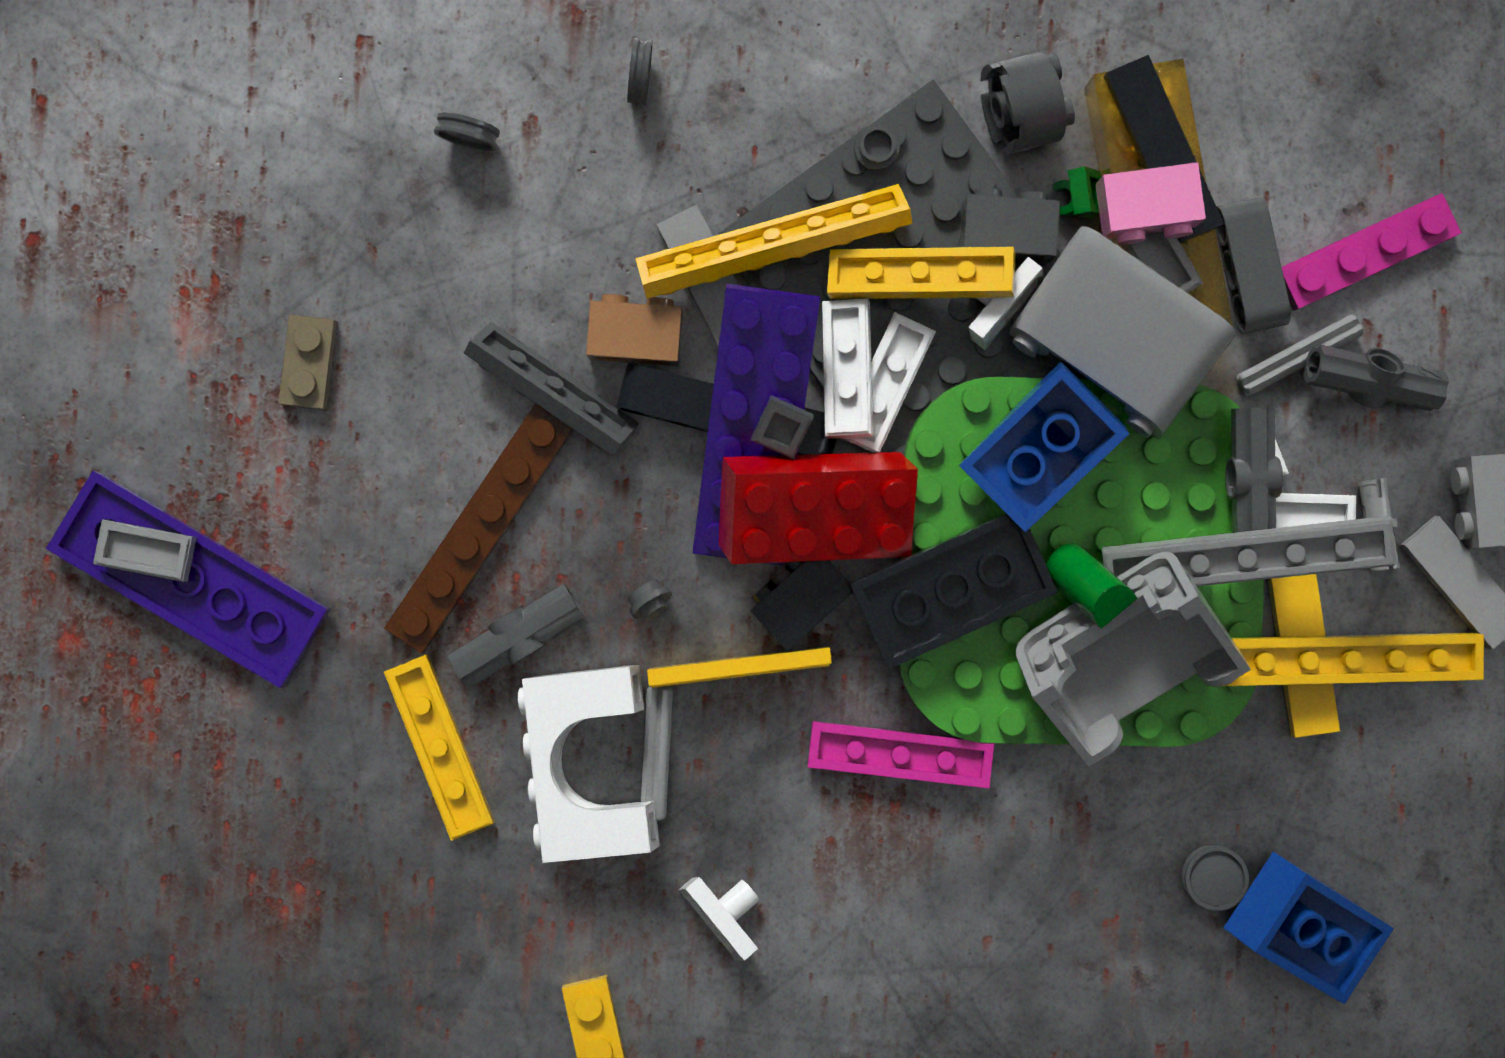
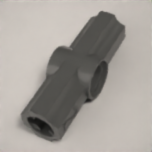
[1303,345,1449,411]
[1225,408,1283,533]
[448,584,585,689]

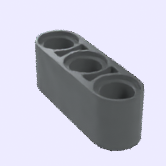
[1215,197,1291,334]

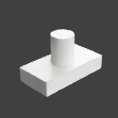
[968,257,1044,350]
[678,877,759,961]

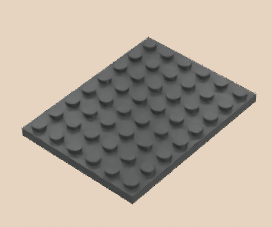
[717,79,1088,454]

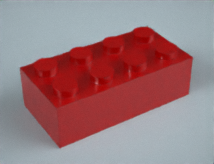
[718,452,918,564]

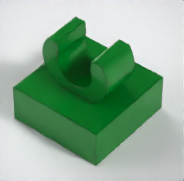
[1053,166,1102,219]

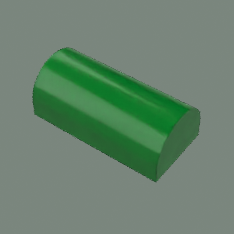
[1046,543,1138,629]

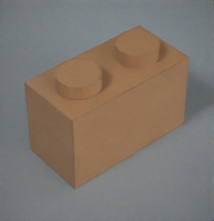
[586,294,683,367]

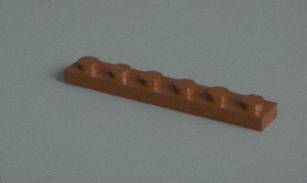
[384,403,574,654]

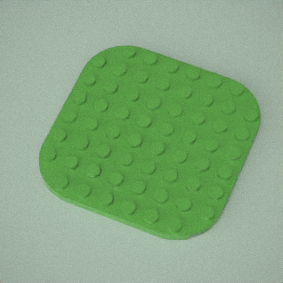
[898,377,1264,747]

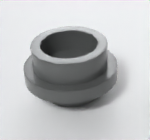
[854,124,900,170]
[628,580,672,621]

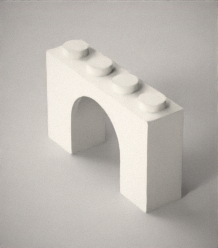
[518,665,660,863]

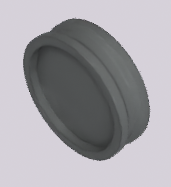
[627,38,653,105]
[434,112,500,151]
[1181,845,1249,911]

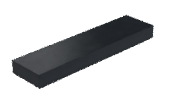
[1103,54,1224,244]

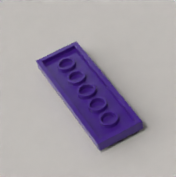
[692,284,820,566]
[46,471,331,688]

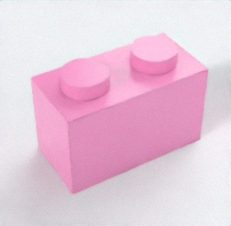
[1096,162,1206,245]

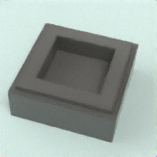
[751,395,814,459]

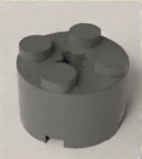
[980,51,1075,155]

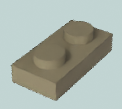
[278,314,338,411]

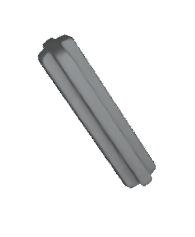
[1236,315,1364,396]
[641,686,673,821]

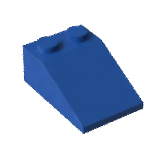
[959,362,1129,532]
[1223,852,1394,1004]

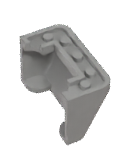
[1009,226,1236,439]
[1016,551,1251,767]

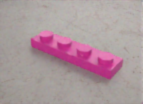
[1282,193,1461,311]
[807,721,994,788]

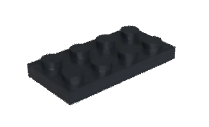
[849,513,1058,670]

